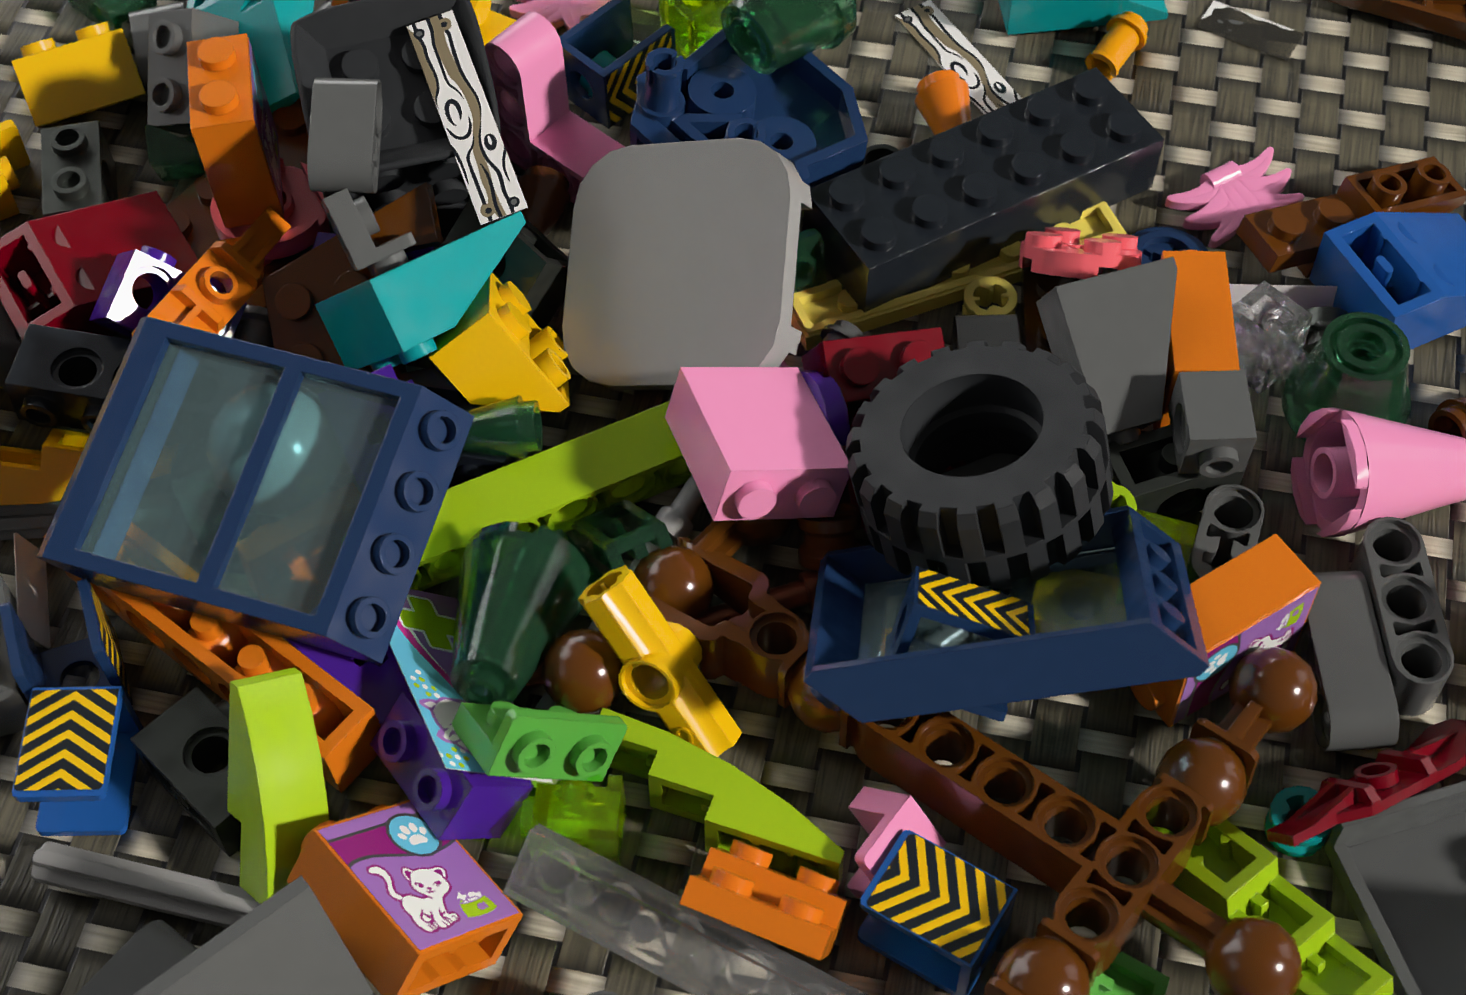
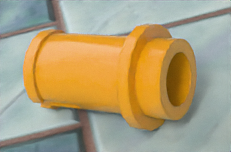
[1085,11,1148,81]

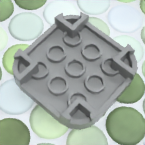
[562,138,812,395]

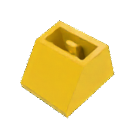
[11,22,146,128]
[429,273,571,413]

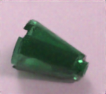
[450,521,590,705]

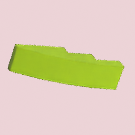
[600,707,845,894]
[1153,820,1393,995]

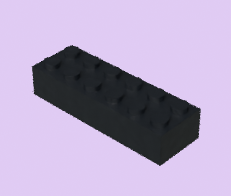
[802,67,1165,313]

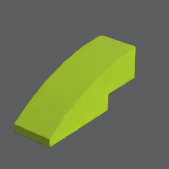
[227,667,329,904]

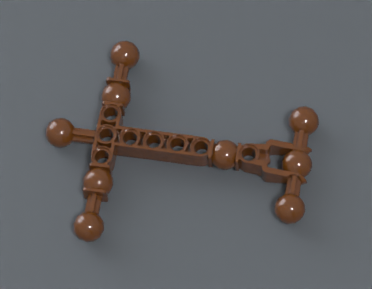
[541,518,1317,995]

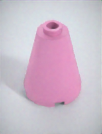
[1291,408,1466,537]

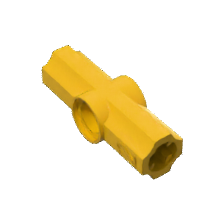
[578,565,742,757]

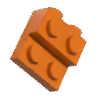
[679,839,851,961]

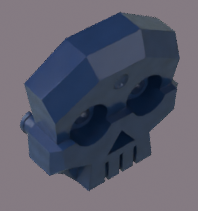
[630,23,868,188]

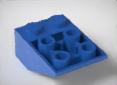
[1309,212,1466,363]

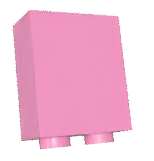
[665,367,850,521]

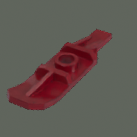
[1266,718,1466,847]

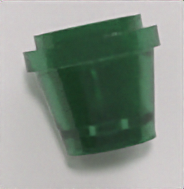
[721,0,857,74]
[1281,312,1411,442]

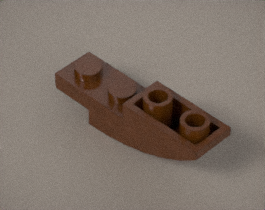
[1236,156,1466,278]

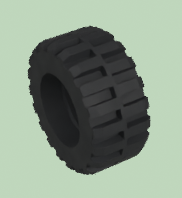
[846,341,1114,591]

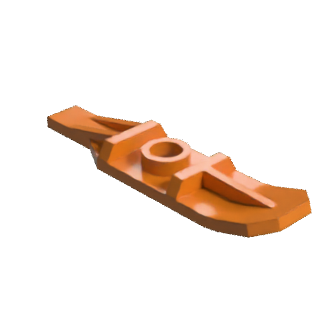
[131,206,291,337]

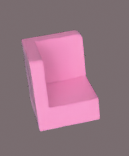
[847,786,946,899]

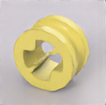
[962,276,1017,315]

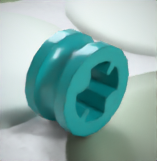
[1264,785,1332,858]

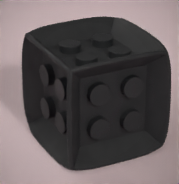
[290,0,501,237]

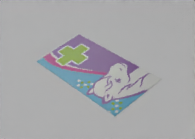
[389,589,553,783]

